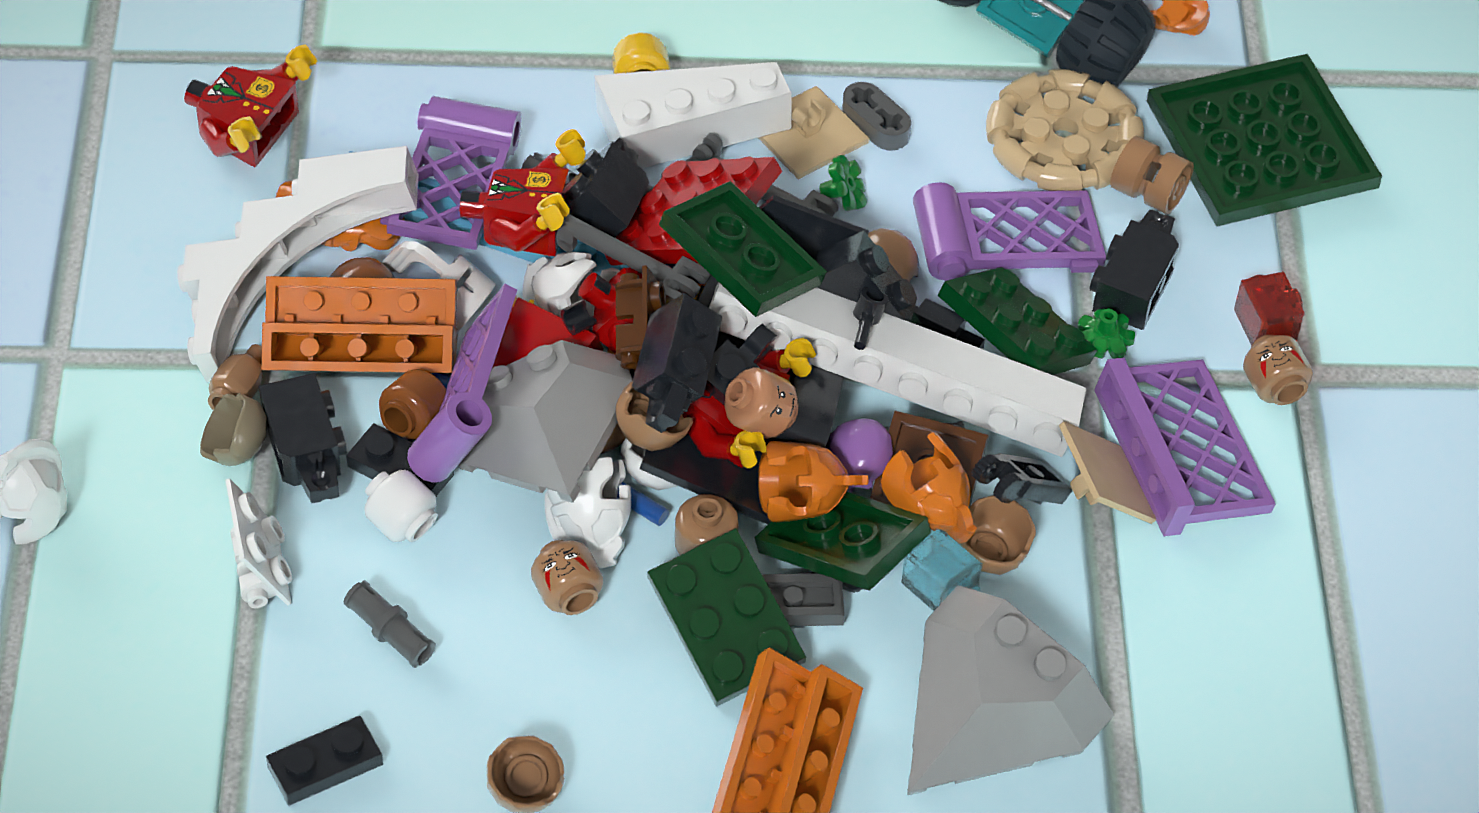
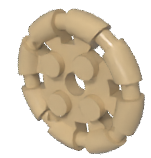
[985,69,1144,191]

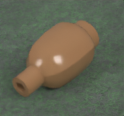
[208,344,263,410]

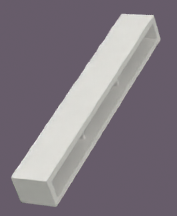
[709,282,1086,457]

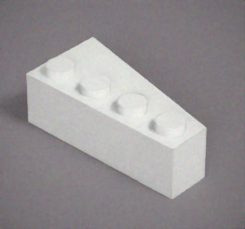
[594,62,792,169]

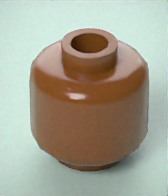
[379,369,446,440]

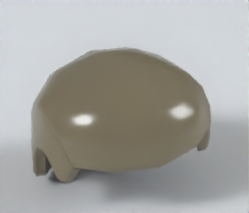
[200,393,267,466]

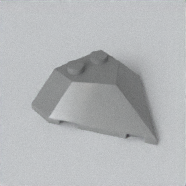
[459,340,633,503]
[907,585,1114,796]

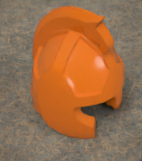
[880,432,977,544]
[758,441,869,522]

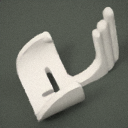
[381,241,496,331]

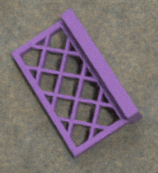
[1094,358,1276,537]

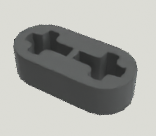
[842,82,911,151]

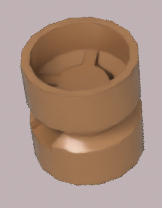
[1110,136,1194,214]

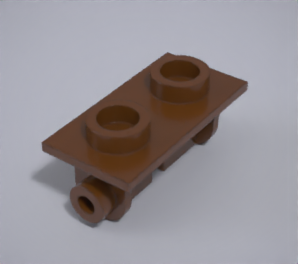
[615,265,666,369]

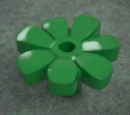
[819,155,867,211]
[1077,309,1135,359]

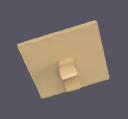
[758,85,869,180]
[1059,421,1157,524]

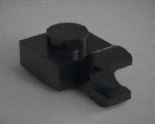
[705,323,777,406]

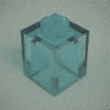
[901,529,982,611]

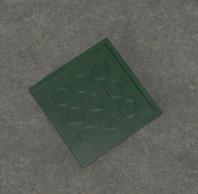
[1146,53,1382,227]

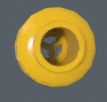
[612,32,670,74]

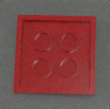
[603,156,782,265]

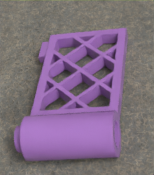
[380,96,522,250]
[913,182,1106,281]
[407,284,517,483]

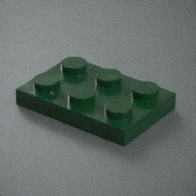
[659,181,827,317]
[937,267,1098,375]
[754,491,931,591]
[647,528,807,707]

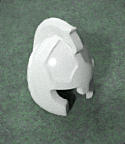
[522,252,620,330]
[0,439,67,545]
[544,457,631,568]

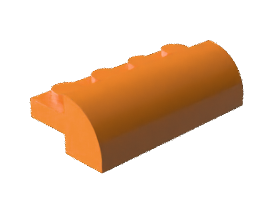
[261,276,458,373]
[711,648,863,813]

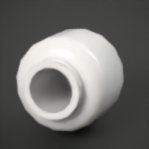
[364,470,438,543]

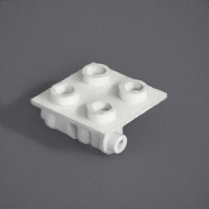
[225,478,292,608]

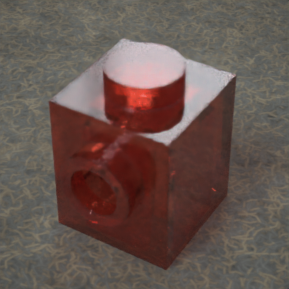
[1234,271,1305,346]

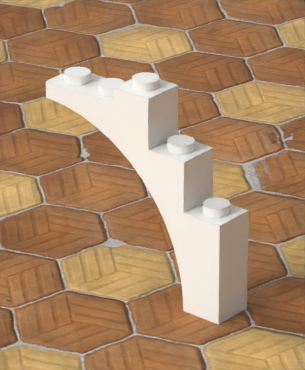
[177,146,419,383]

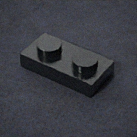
[346,423,454,497]
[266,715,383,806]

